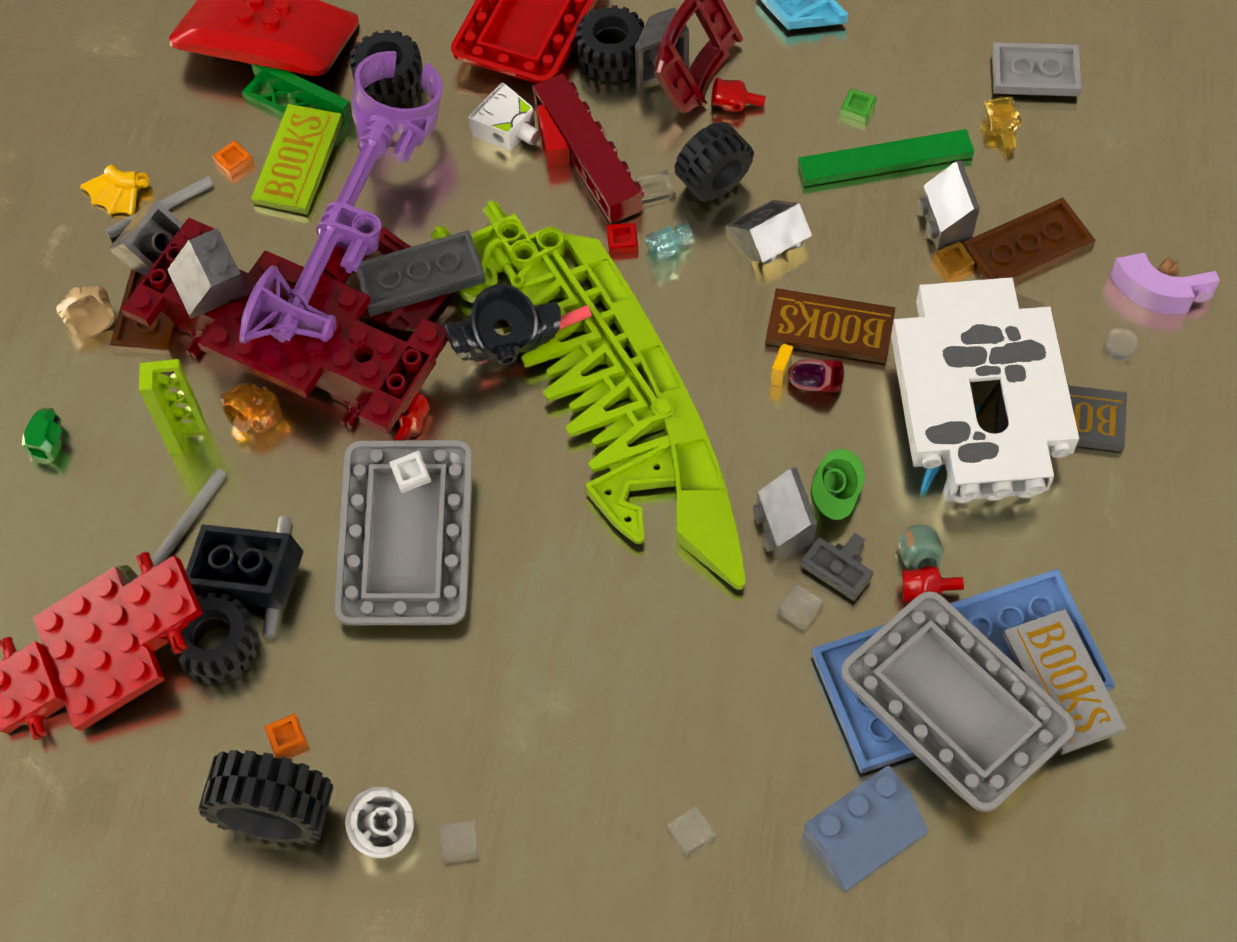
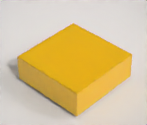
[771,344,793,387]

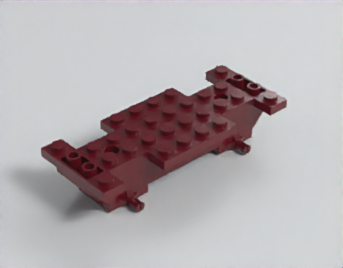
[121,217,449,434]

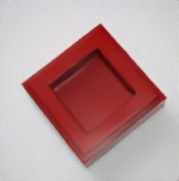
[606,222,639,255]

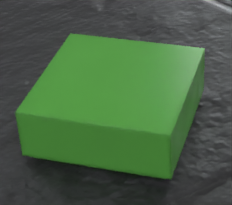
[840,88,877,124]

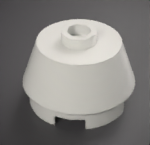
[345,787,414,858]

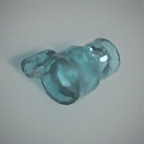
[646,222,695,263]

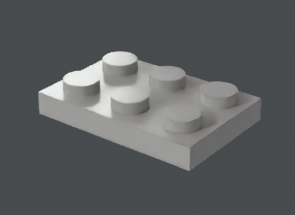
[992,42,1082,96]

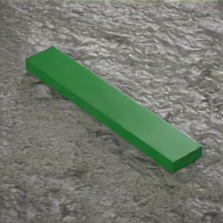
[798,129,975,187]

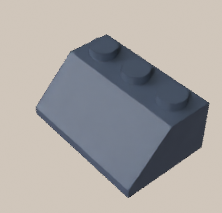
[802,765,929,892]

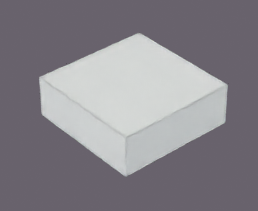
[389,450,432,493]

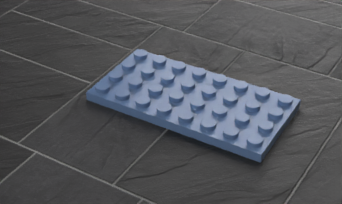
[811,569,1115,774]

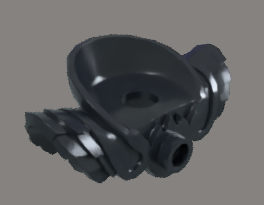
[444,284,561,365]

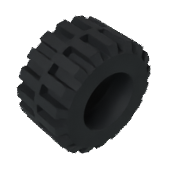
[576,5,644,82]
[350,30,423,107]
[674,121,754,202]
[169,592,259,685]

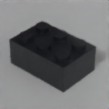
[186,524,304,610]

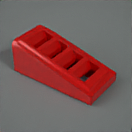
[537,105,570,168]

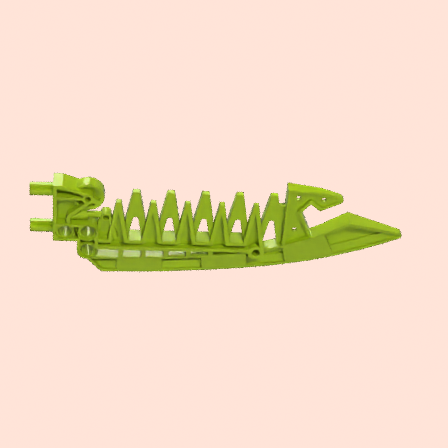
[430,200,745,590]

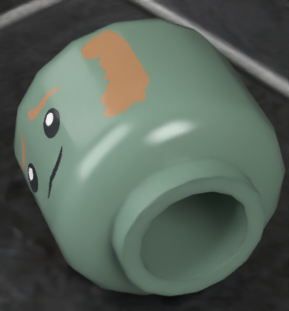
[897,525,944,570]

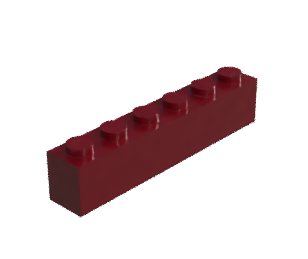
[533,73,644,224]

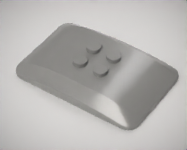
[334,440,472,625]
[841,592,1075,812]

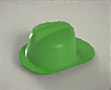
[811,449,865,520]

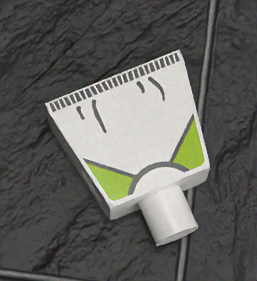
[468,82,541,151]

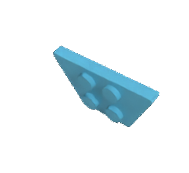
[761,0,849,30]

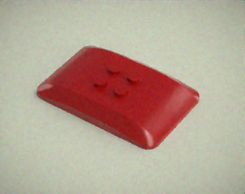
[169,0,359,76]
[451,0,597,84]

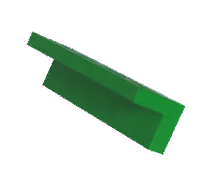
[242,64,353,140]

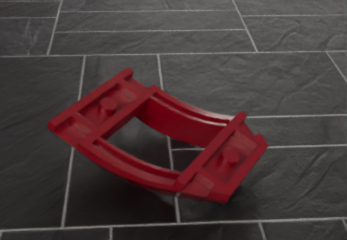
[654,0,743,113]
[322,227,451,332]

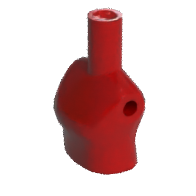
[711,77,766,112]
[393,393,430,441]
[902,566,964,603]

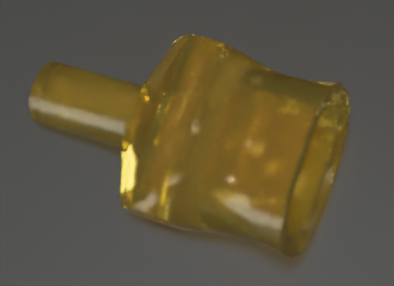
[984,97,1021,152]

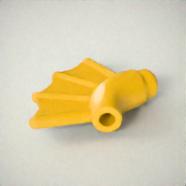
[80,164,149,216]

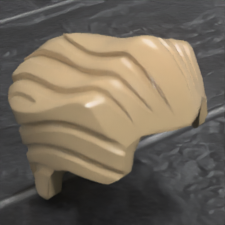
[56,286,115,339]

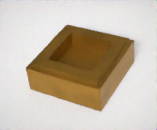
[933,241,975,280]

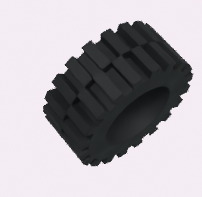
[198,750,333,846]

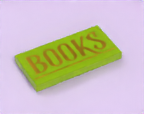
[251,104,343,215]

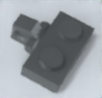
[800,533,873,601]

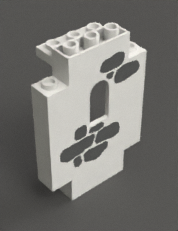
[891,277,1079,503]

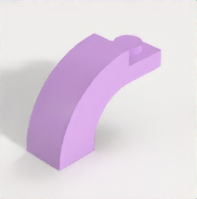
[1110,253,1220,314]

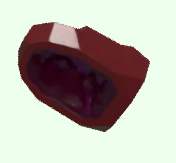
[788,359,844,392]

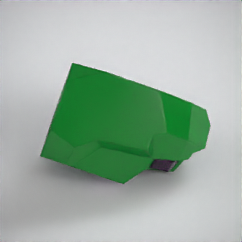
[22,408,63,463]

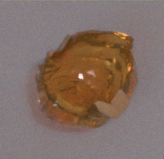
[220,384,281,434]

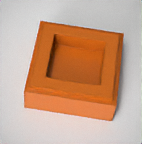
[212,140,254,178]
[264,713,309,758]

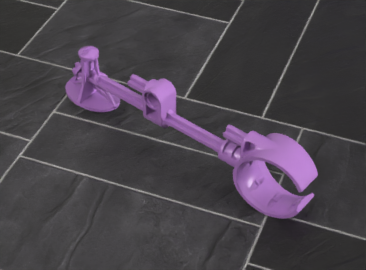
[239,51,443,344]

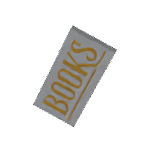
[1002,609,1126,755]

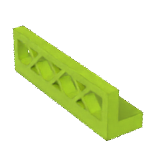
[139,359,207,454]

